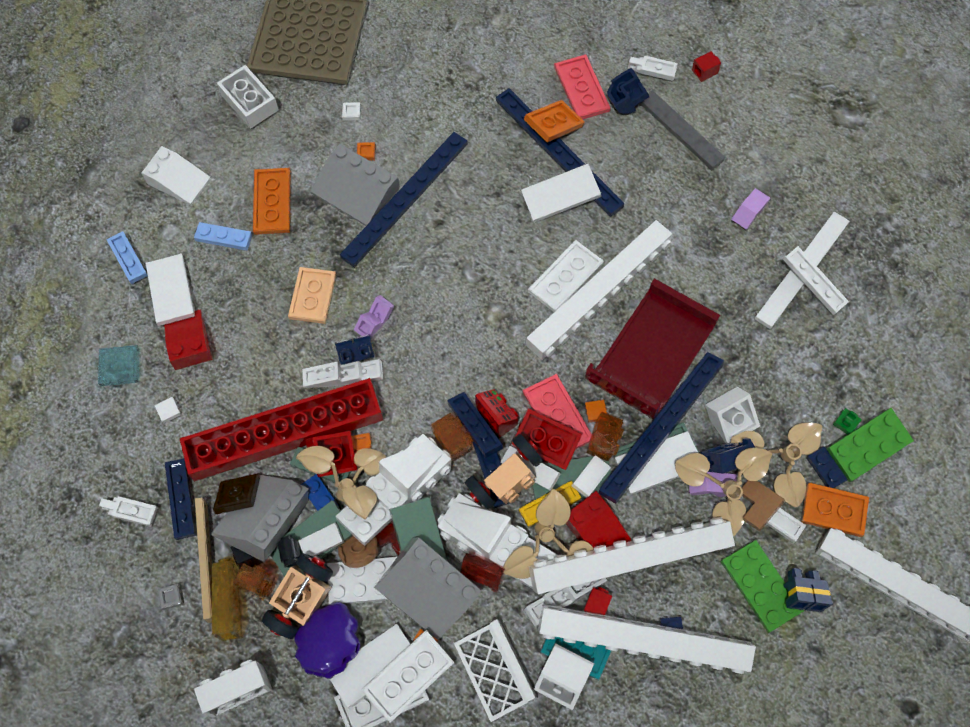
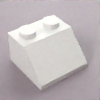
[705,387,760,443]

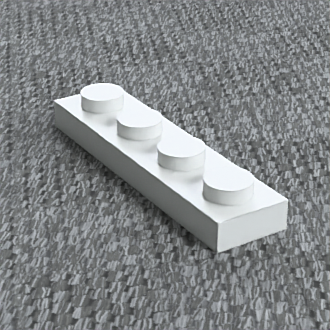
[783,246,849,315]

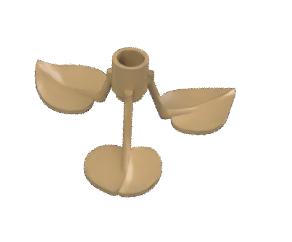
[731,423,822,507]
[296,446,386,520]
[675,448,772,536]
[502,489,594,579]

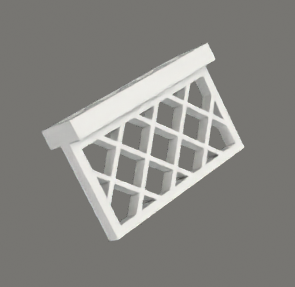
[454,619,538,722]

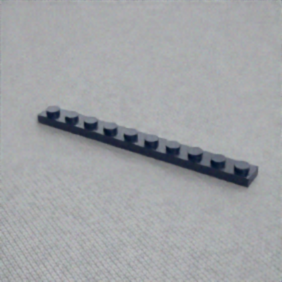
[496,88,625,217]
[340,132,468,268]
[599,352,724,504]

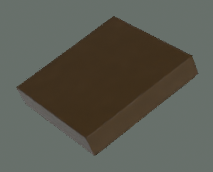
[213,474,260,515]

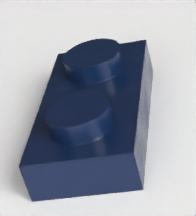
[806,447,848,488]

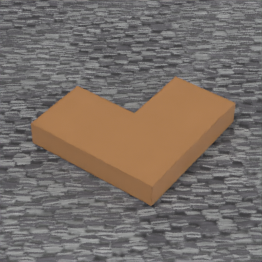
[742,480,785,531]

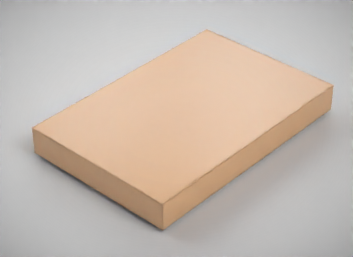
[288,267,337,324]

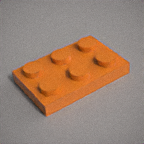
[524,100,585,142]
[801,483,869,537]

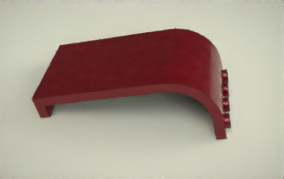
[585,278,720,420]

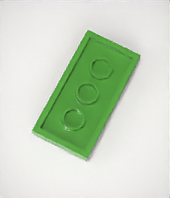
[826,408,914,482]
[721,540,804,633]

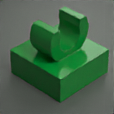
[833,408,862,435]

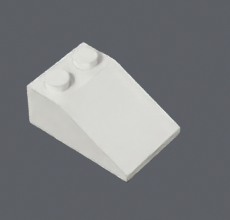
[142,146,211,206]

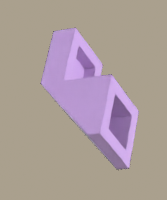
[731,188,771,230]
[354,295,394,338]
[689,472,737,497]

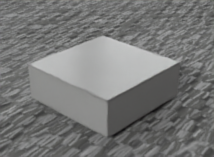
[158,584,183,610]

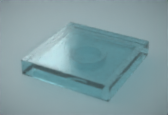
[98,345,139,386]

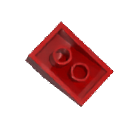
[164,309,213,370]
[509,408,582,470]
[566,491,632,549]

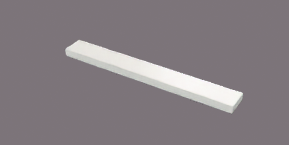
[755,212,850,329]

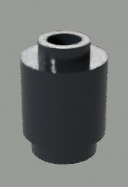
[277,535,301,568]

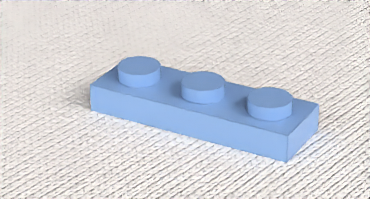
[194,222,252,251]
[106,231,148,284]

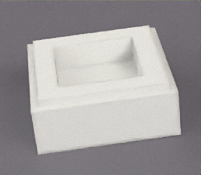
[342,102,361,121]
[154,397,181,423]

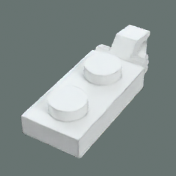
[628,55,677,81]
[99,496,158,527]

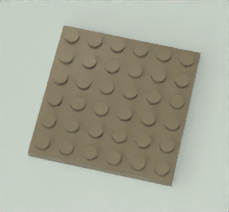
[247,0,368,84]

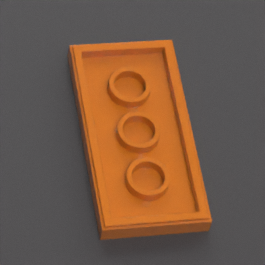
[253,168,291,235]

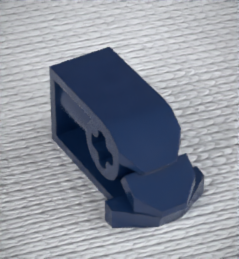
[701,438,756,474]

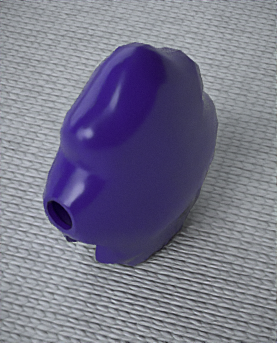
[294,602,360,679]

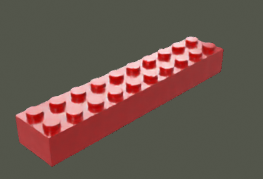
[179,378,384,482]

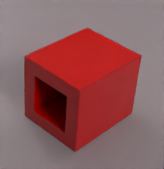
[692,51,721,82]
[583,587,612,615]

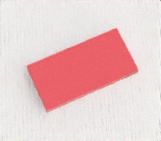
[554,54,611,120]
[523,374,594,450]

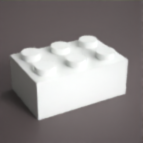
[217,65,279,129]
[194,660,273,718]

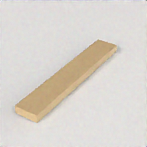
[195,497,216,623]

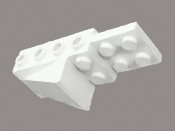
[336,434,451,546]
[436,493,558,595]

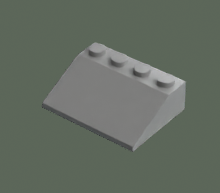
[310,144,399,226]
[211,475,309,562]
[374,537,482,640]

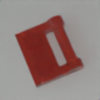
[460,553,505,593]

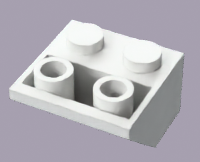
[534,644,594,710]

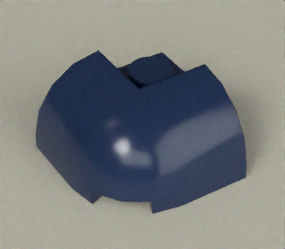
[607,68,649,114]

